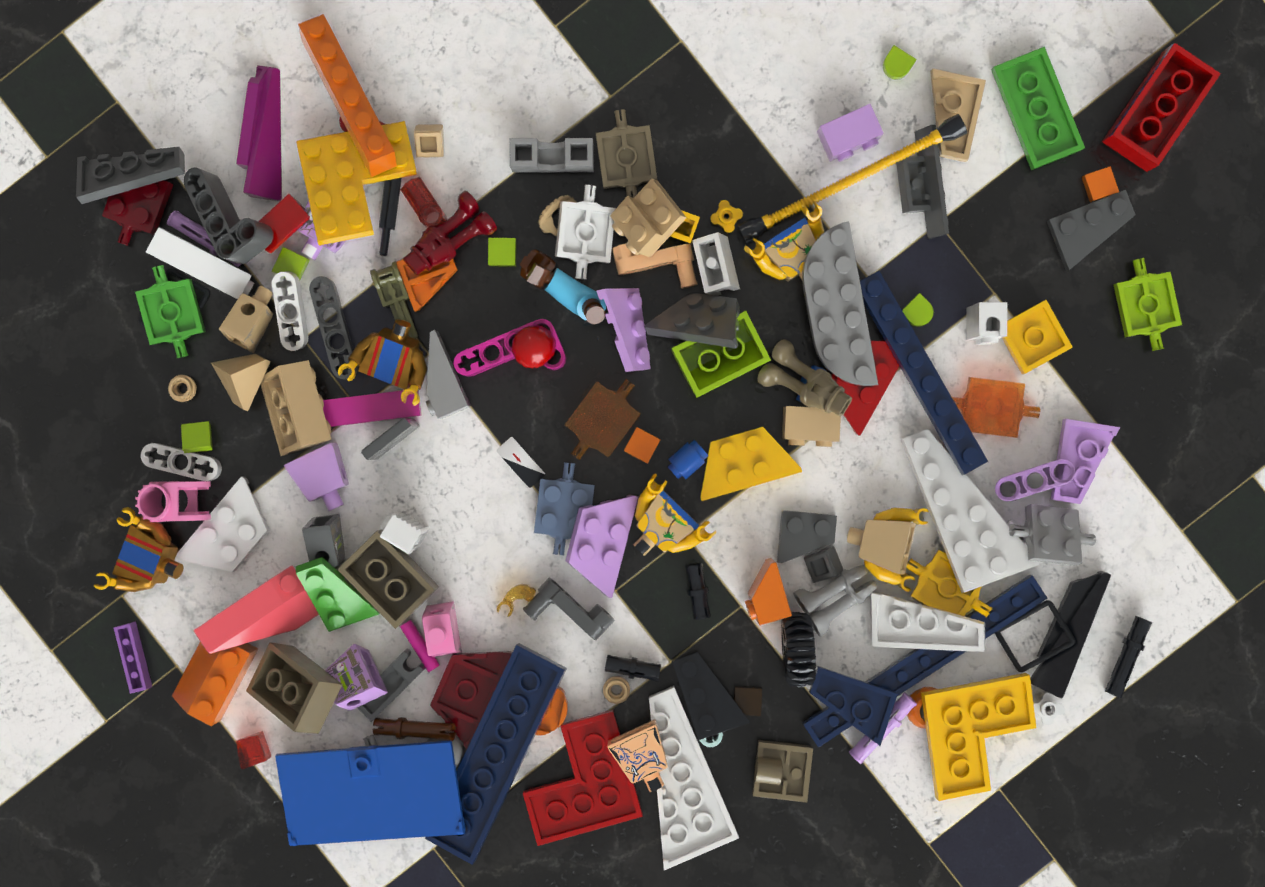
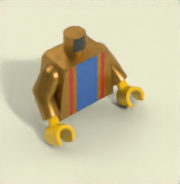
[338,319,427,406]
[94,507,184,592]

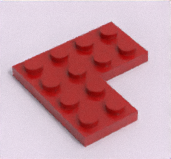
[523,709,643,846]

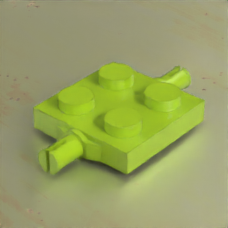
[1113,258,1182,351]

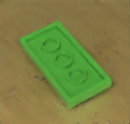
[991,46,1085,170]

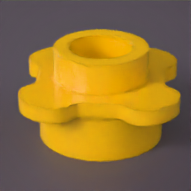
[710,200,743,233]

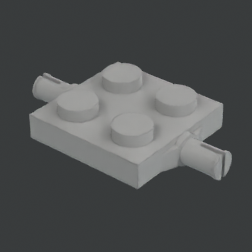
[1009,504,1096,565]

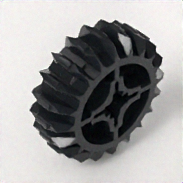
[781,612,816,687]

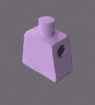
[284,443,349,511]

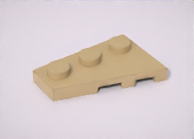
[930,68,986,162]

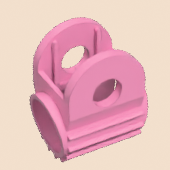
[135,481,211,522]

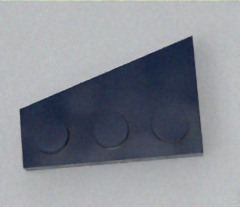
[809,666,898,746]

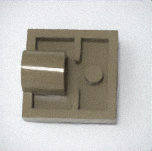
[752,740,813,802]

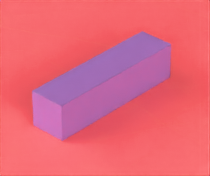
[114,621,152,694]

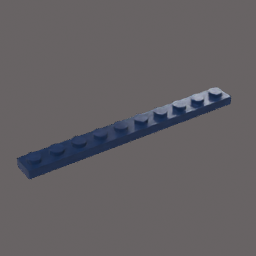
[802,575,1048,748]

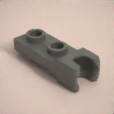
[357,649,425,722]

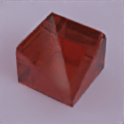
[236,731,272,769]

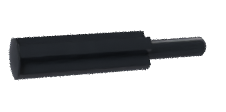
[379,178,402,256]

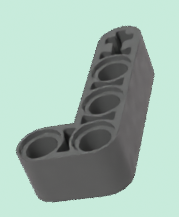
[184,167,273,264]

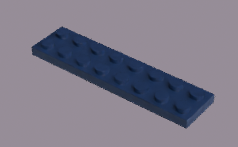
[425,643,567,865]

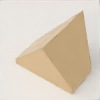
[211,354,270,411]

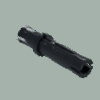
[1105,615,1153,698]

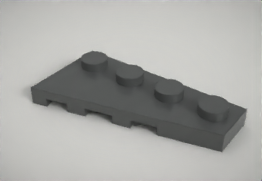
[76,147,185,204]

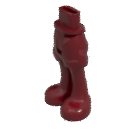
[403,191,497,275]

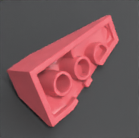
[194,566,319,654]

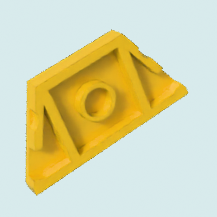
[700,427,802,501]

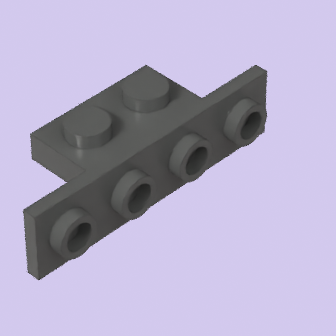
[896,125,949,239]

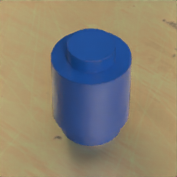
[668,440,708,479]

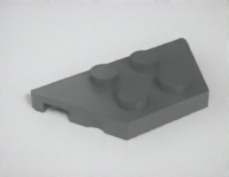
[644,292,740,348]

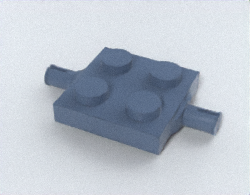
[534,462,595,555]

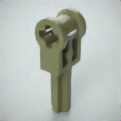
[370,261,418,339]

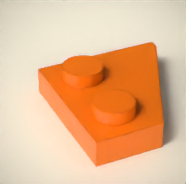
[396,258,458,312]

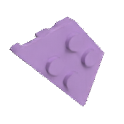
[565,494,638,598]

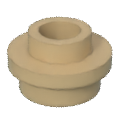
[168,375,197,402]
[603,676,630,704]

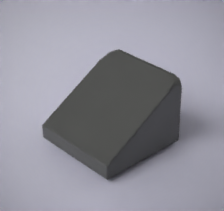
[804,546,843,583]

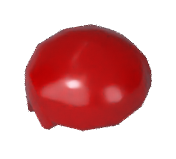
[512,326,556,368]

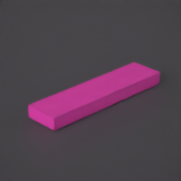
[323,390,422,427]

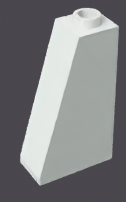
[146,227,254,299]

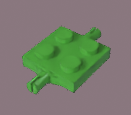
[135,265,206,358]

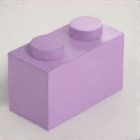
[817,104,884,162]

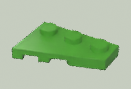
[296,557,380,632]

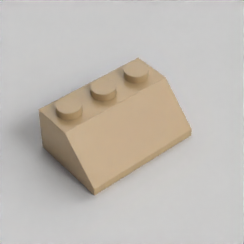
[260,360,331,456]

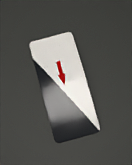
[496,437,545,488]

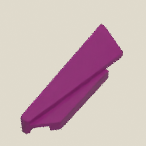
[236,65,282,201]

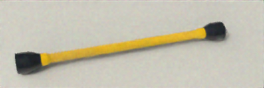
[738,114,967,244]

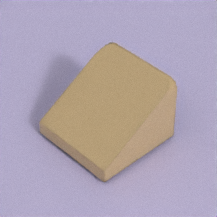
[414,124,444,157]

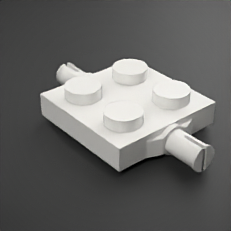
[555,185,616,280]

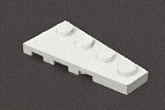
[871,591,985,652]

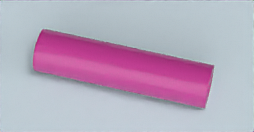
[399,619,440,672]

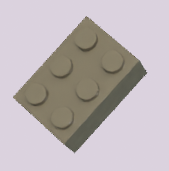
[337,530,439,629]
[246,642,343,734]

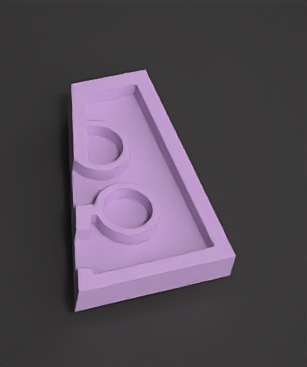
[597,288,651,372]
[1050,419,1120,504]

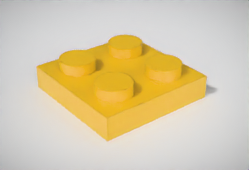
[1002,300,1073,374]

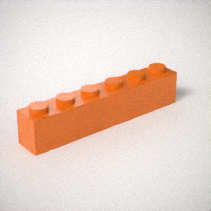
[298,14,397,177]

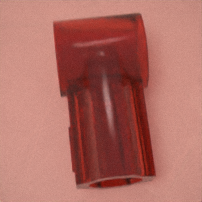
[400,176,447,228]

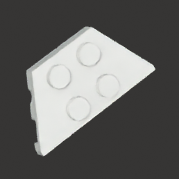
[175,476,269,572]

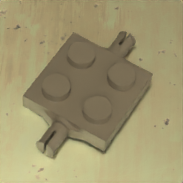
[596,110,657,198]

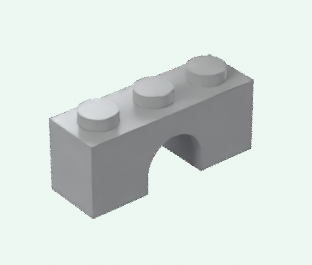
[509,138,594,172]

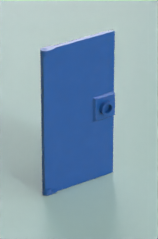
[275,740,466,846]

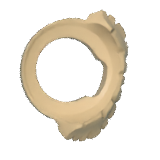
[538,195,577,237]

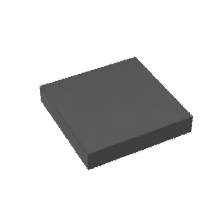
[361,418,420,460]

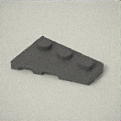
[1047,190,1136,271]

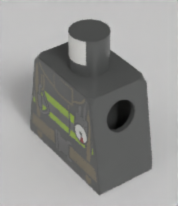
[302,514,345,571]

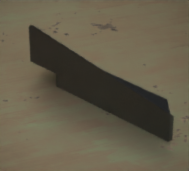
[1030,571,1111,699]

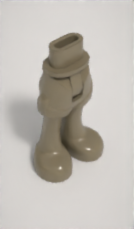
[758,339,852,416]

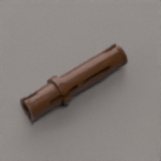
[372,717,456,741]

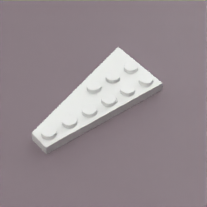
[901,429,1041,593]
[649,686,739,870]

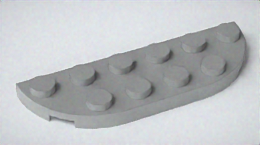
[802,221,878,386]

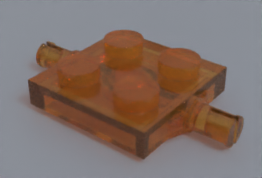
[952,377,1040,438]
[565,379,641,460]

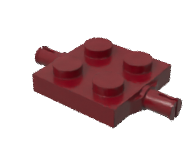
[102,180,173,246]

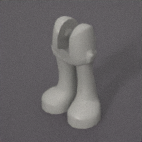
[793,565,878,637]

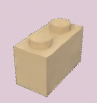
[782,406,841,447]

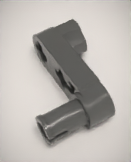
[523,577,615,640]

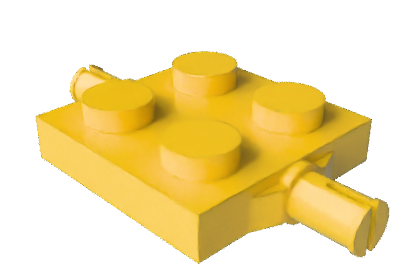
[906,550,992,617]

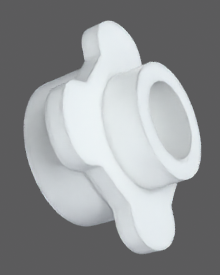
[1033,692,1065,725]

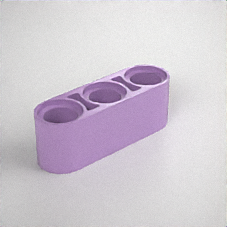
[995,459,1076,502]

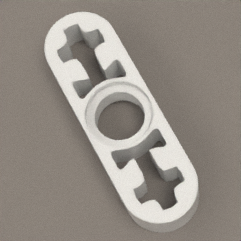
[272,271,308,351]
[141,443,222,481]

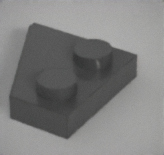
[777,510,837,563]

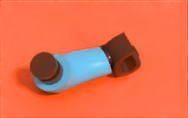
[520,249,606,324]

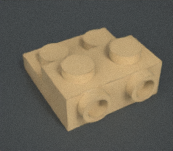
[610,178,687,257]

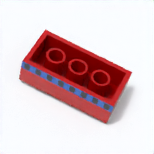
[1102,43,1221,172]

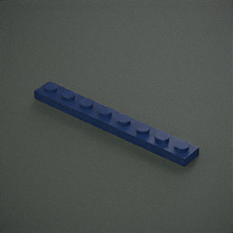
[860,271,988,475]

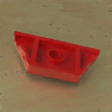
[831,341,899,436]

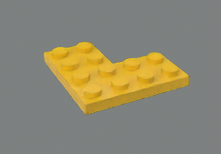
[296,121,417,245]
[921,673,1036,801]

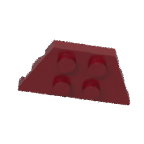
[430,651,512,749]

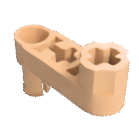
[612,244,698,289]

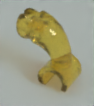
[497,584,536,617]

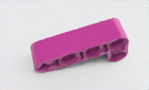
[453,319,566,377]

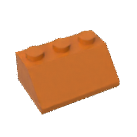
[172,642,258,726]

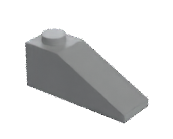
[426,330,471,419]

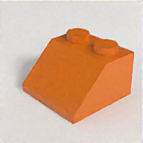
[745,558,792,625]

